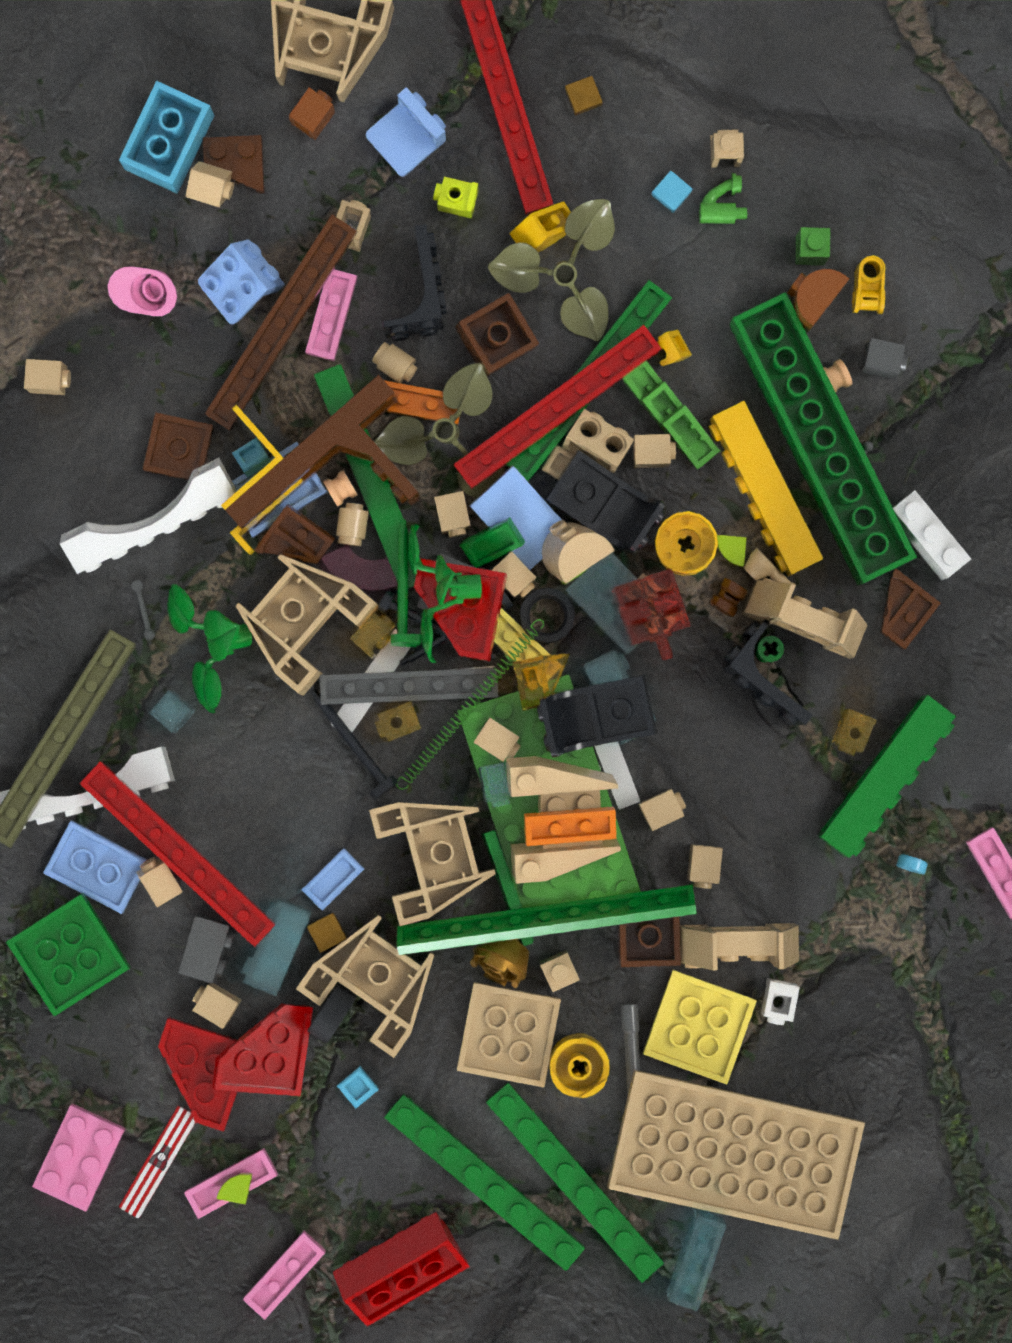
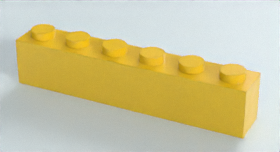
[708,401,823,577]

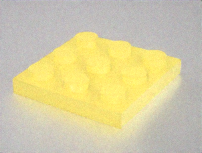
[643,969,757,1085]

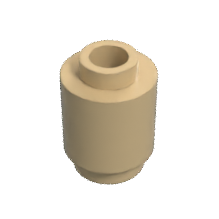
[372,342,418,383]
[336,503,369,547]

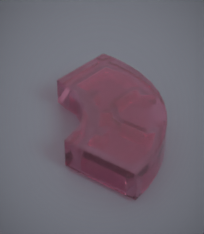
[321,545,398,591]

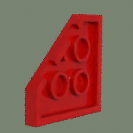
[414,558,507,662]
[212,1003,313,1096]
[158,1017,237,1132]

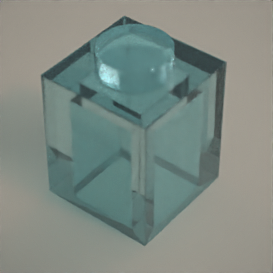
[149,691,196,733]
[478,762,514,807]

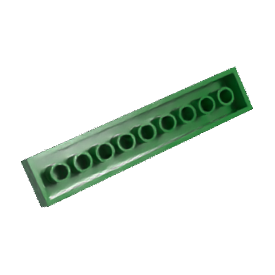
[729,292,917,586]

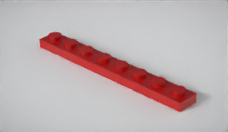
[460,0,554,215]
[454,325,662,490]
[79,761,276,947]

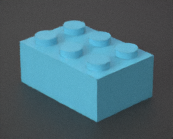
[119,81,215,194]

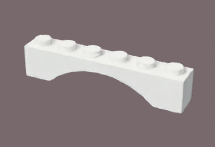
[60,458,236,574]
[0,747,175,829]

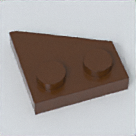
[203,135,265,194]
[254,504,336,564]
[880,569,941,650]

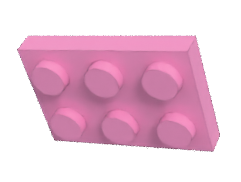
[32,1103,126,1212]

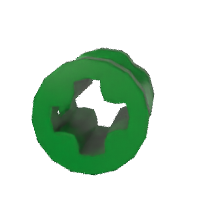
[755,636,784,663]

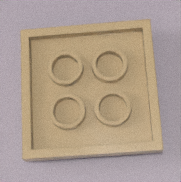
[457,982,561,1088]

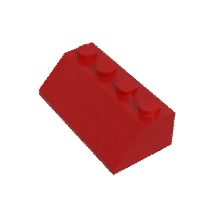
[333,1212,470,1326]

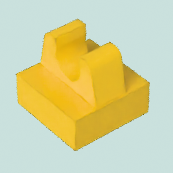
[657,330,692,366]

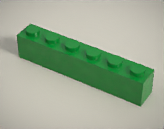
[817,695,956,858]

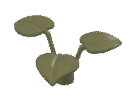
[488,199,615,341]
[374,363,505,498]

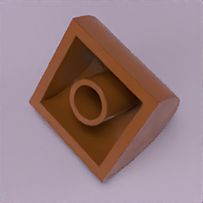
[787,269,849,334]

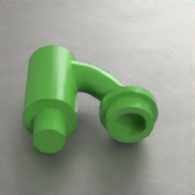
[699,173,747,224]

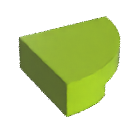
[717,535,746,567]
[216,1172,253,1205]

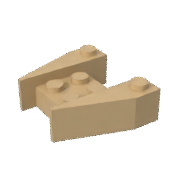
[271,0,394,102]
[236,554,379,696]
[741,578,867,659]
[506,756,621,884]
[369,802,496,926]
[296,915,434,1058]
[680,923,799,970]

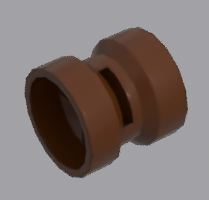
[709,578,749,618]

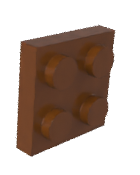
[143,412,214,480]

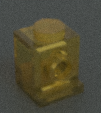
[350,613,396,659]
[375,701,422,742]
[832,709,877,756]

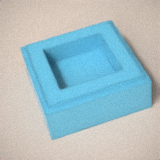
[651,170,693,213]
[232,437,271,478]
[337,1066,379,1109]

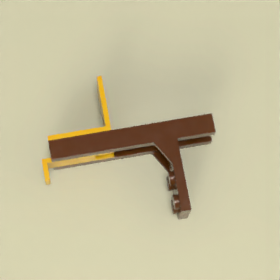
[221,375,420,555]

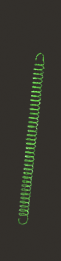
[396,619,544,790]

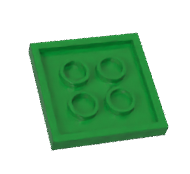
[6,893,131,1016]

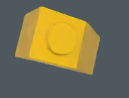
[509,201,571,253]

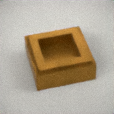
[565,76,603,116]
[307,912,347,953]

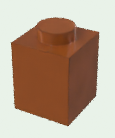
[289,88,335,140]

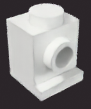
[761,978,800,1025]

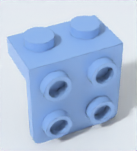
[366,87,446,177]
[198,239,285,324]

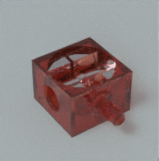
[612,568,691,660]

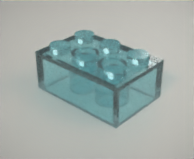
[565,553,670,655]

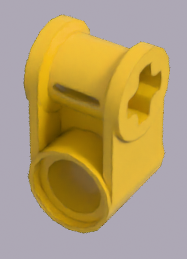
[852,255,885,314]

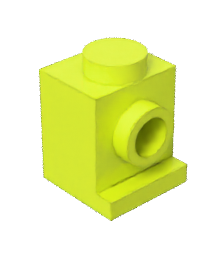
[433,177,478,219]

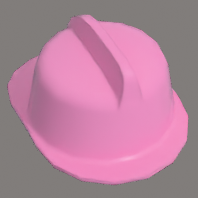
[108,267,177,316]

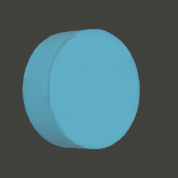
[896,854,928,875]

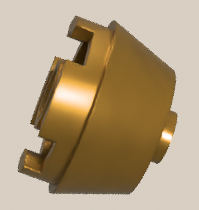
[470,939,529,988]

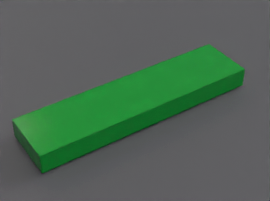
[481,830,534,946]

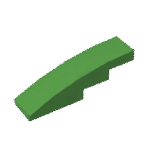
[622,361,720,470]

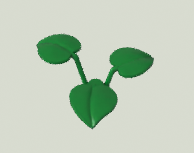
[408,524,482,663]
[167,584,252,714]

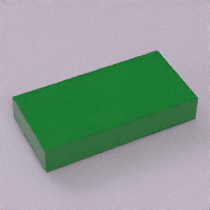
[460,517,525,568]

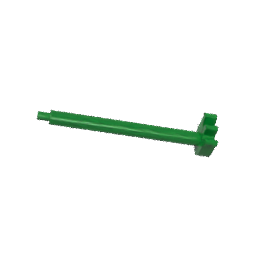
[391,520,421,647]

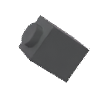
[860,338,908,379]

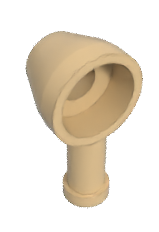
[744,548,796,587]

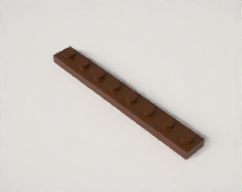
[205,214,358,430]

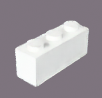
[892,491,971,581]

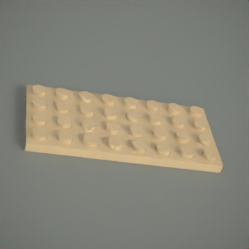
[607,1070,865,1240]

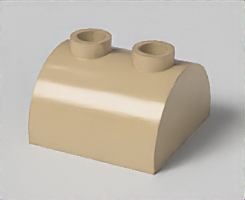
[542,520,615,584]

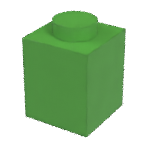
[795,227,830,265]

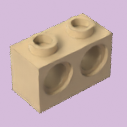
[562,409,635,474]

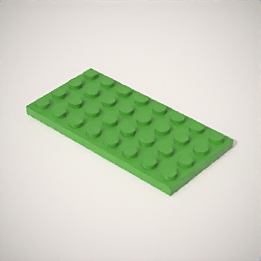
[457,674,641,908]

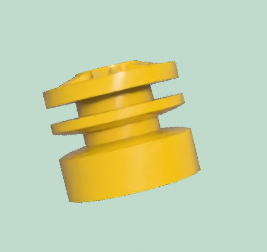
[655,511,718,576]

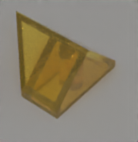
[513,654,570,710]

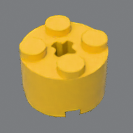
[549,1033,610,1098]

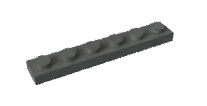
[320,668,498,705]

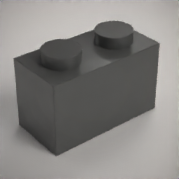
[178,914,235,983]

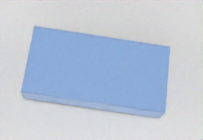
[302,848,365,911]

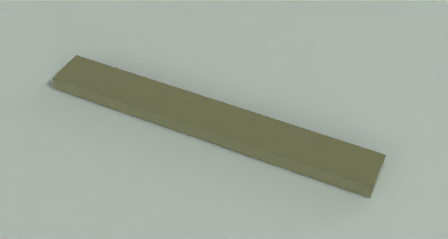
[0,630,136,848]

